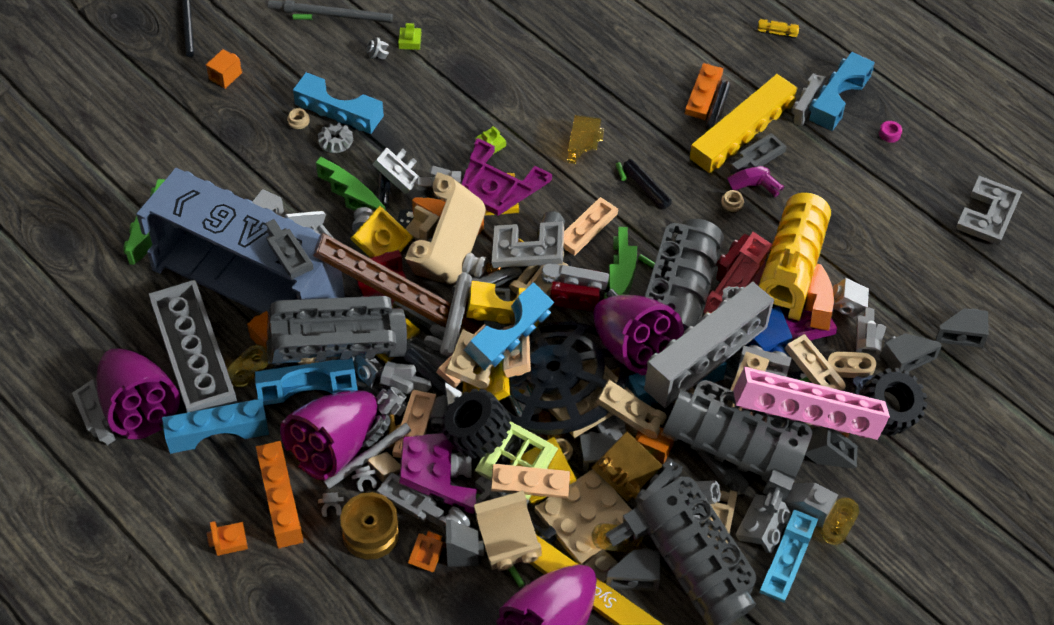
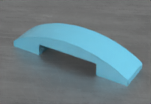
[759,509,818,603]

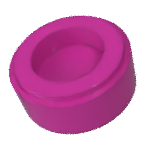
[879,121,902,143]

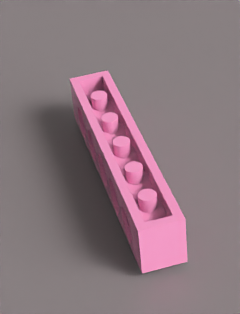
[733,367,890,440]

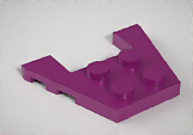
[462,138,552,216]
[399,433,476,514]

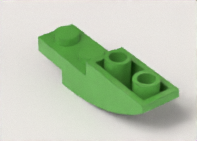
[124,179,165,265]
[604,227,637,299]

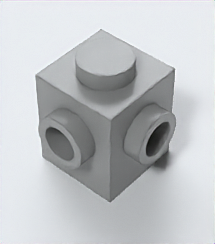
[832,278,869,318]

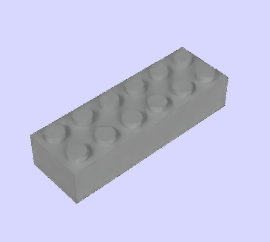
[149,280,237,413]
[644,282,774,408]

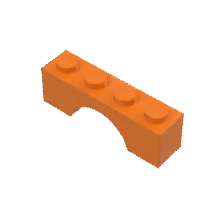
[256,441,304,549]

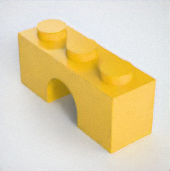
[466,281,539,327]

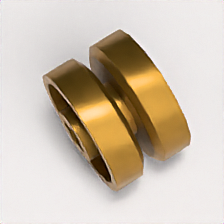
[340,492,399,560]

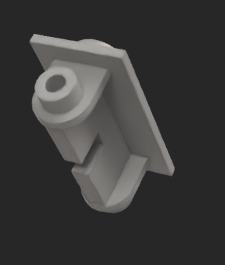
[350,355,384,388]

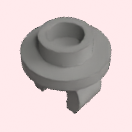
[366,37,389,59]
[351,466,377,492]
[318,492,344,517]

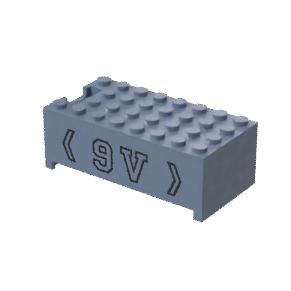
[136,168,345,314]

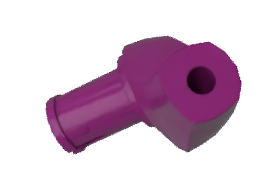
[728,166,784,197]

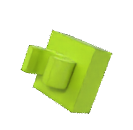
[399,23,421,50]
[475,126,506,155]

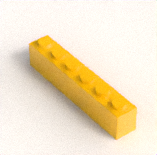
[690,74,797,173]

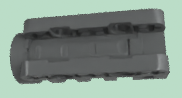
[645,219,724,334]
[266,296,407,368]
[661,380,812,514]
[605,477,756,625]

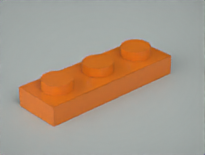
[685,63,724,120]

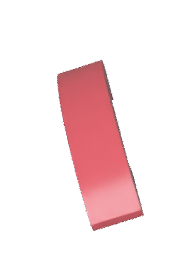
[704,232,773,313]

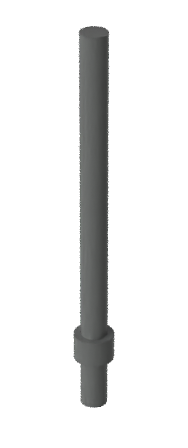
[268,0,393,22]

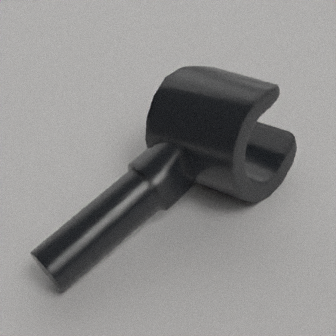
[532,523,557,544]

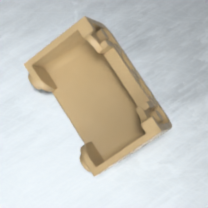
[405,172,486,285]

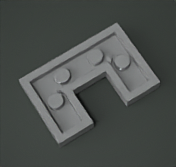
[956,176,1022,245]
[492,221,564,268]

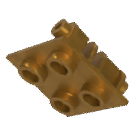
[591,431,663,502]

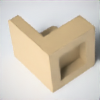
[406,205,439,242]

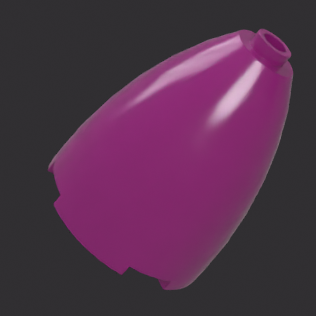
[593,295,684,375]
[96,349,180,439]
[280,390,378,480]
[497,564,597,625]

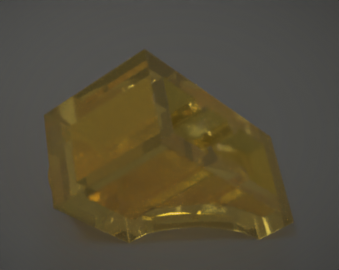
[568,115,604,164]

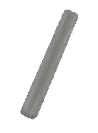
[440,272,472,357]

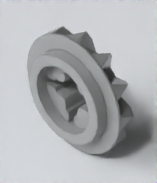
[318,123,353,153]

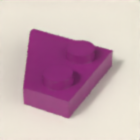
[776,306,837,342]

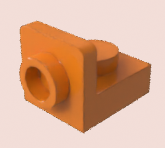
[207,521,248,556]
[408,531,446,572]

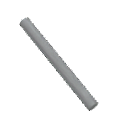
[323,423,411,489]

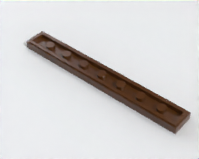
[313,233,484,334]

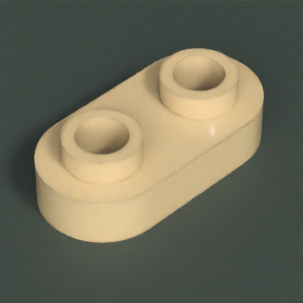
[828,352,876,378]

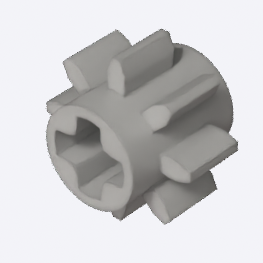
[376,387,407,417]

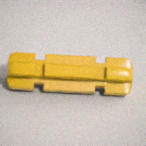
[757,19,799,37]

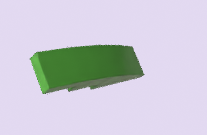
[316,157,386,211]

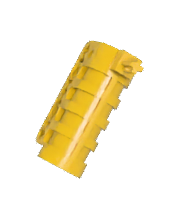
[759,193,831,321]

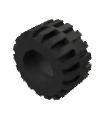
[859,368,927,436]
[441,389,511,459]

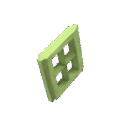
[475,421,558,500]

